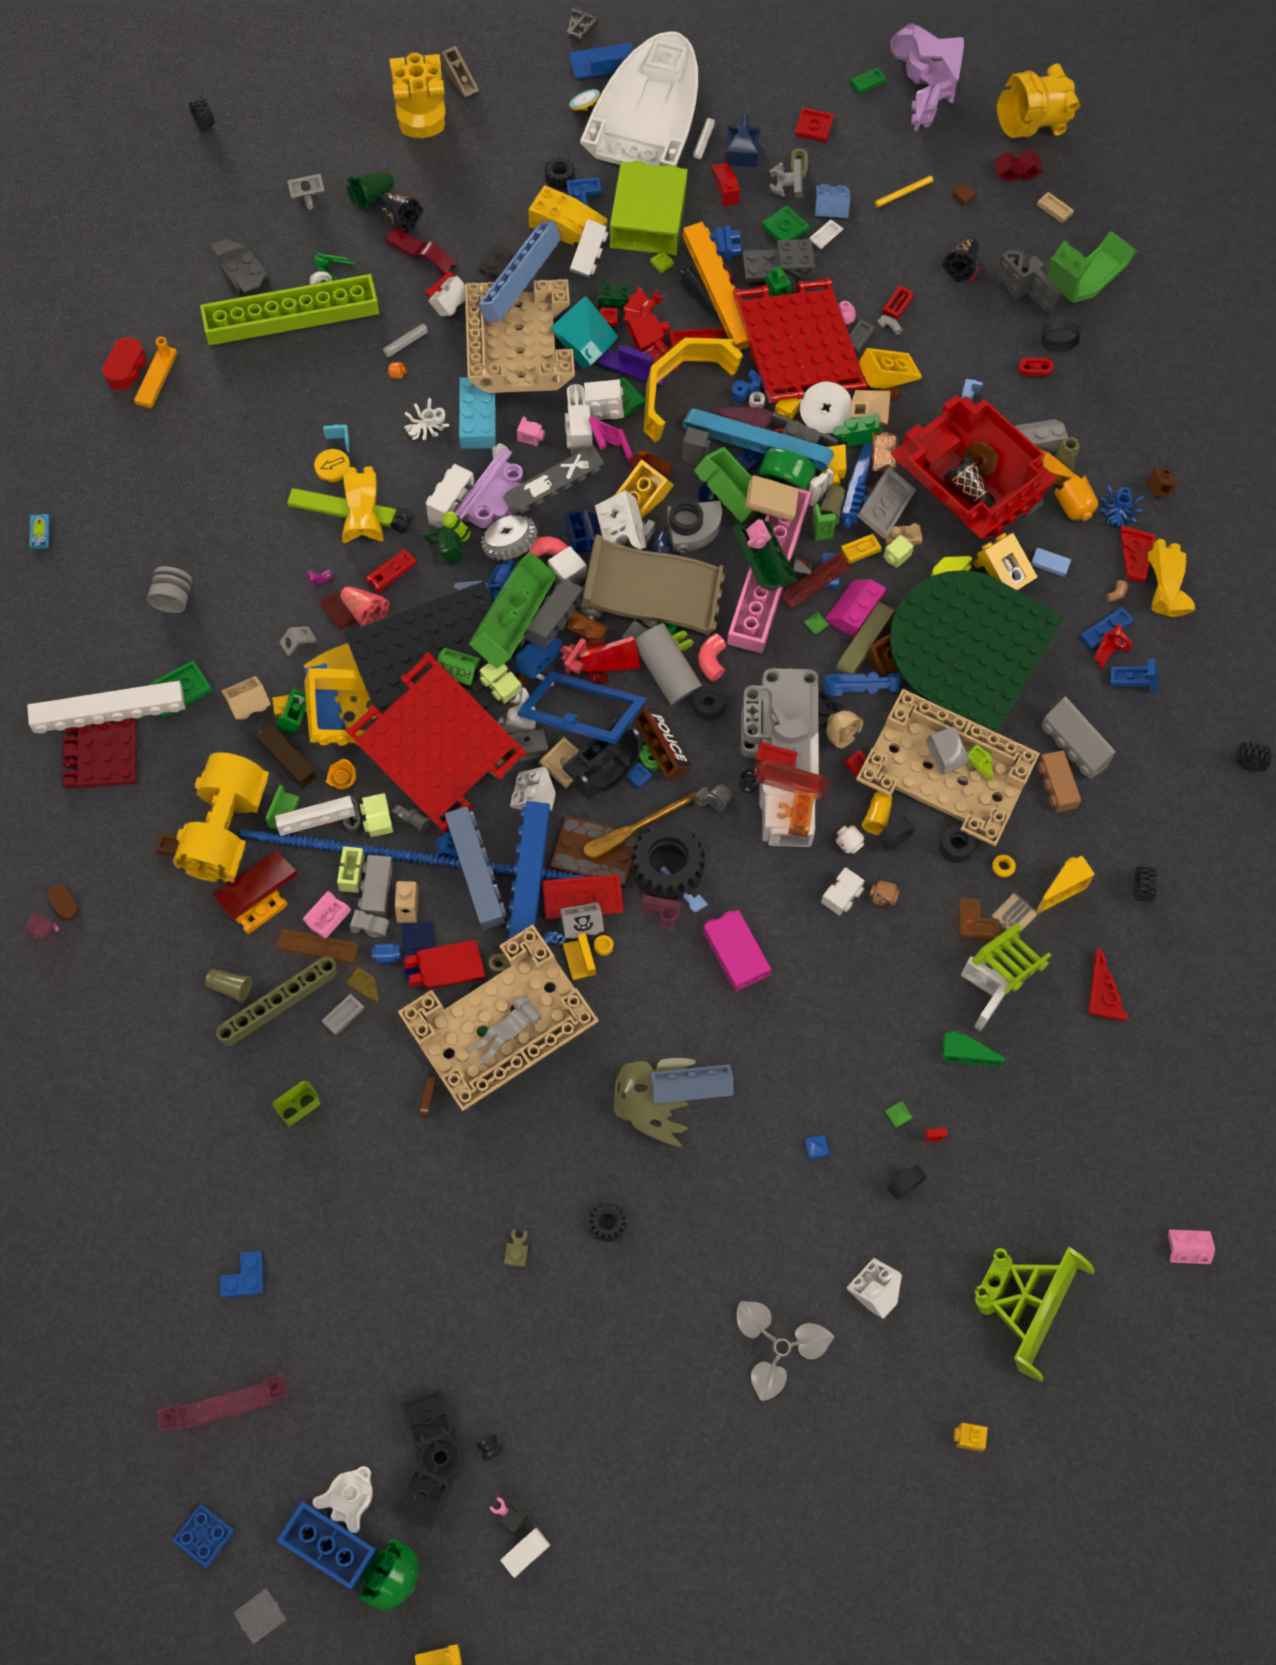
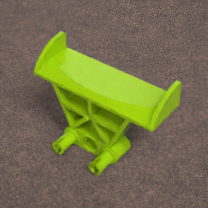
[975,1247,1095,1382]

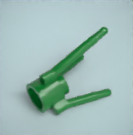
[314,252,355,280]

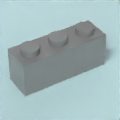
[358,855,393,918]

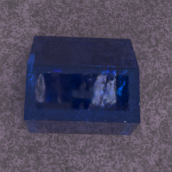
[565,509,602,553]

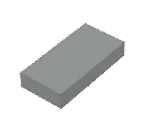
[321,993,365,1036]

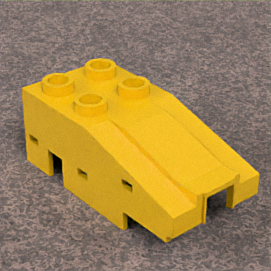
[528,185,608,246]

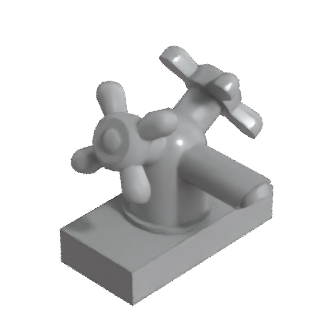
[769,159,803,198]
[287,174,325,210]

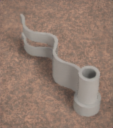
[468,995,542,1065]

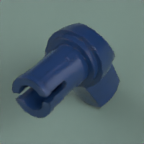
[652,531,670,554]

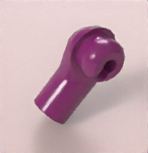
[306,569,334,585]

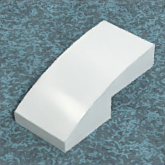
[500,1528,550,1578]

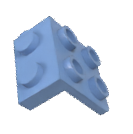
[815,184,850,218]

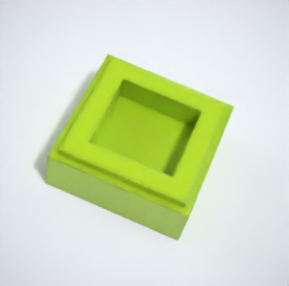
[650,251,674,273]

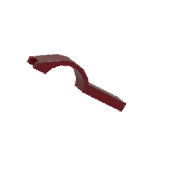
[385,227,457,275]

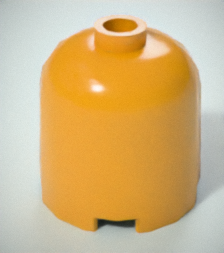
[1054,475,1098,521]

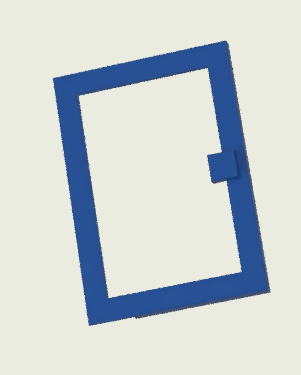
[517,671,647,744]

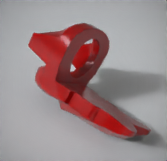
[1094,624,1133,669]

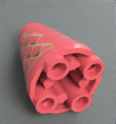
[340,586,390,626]

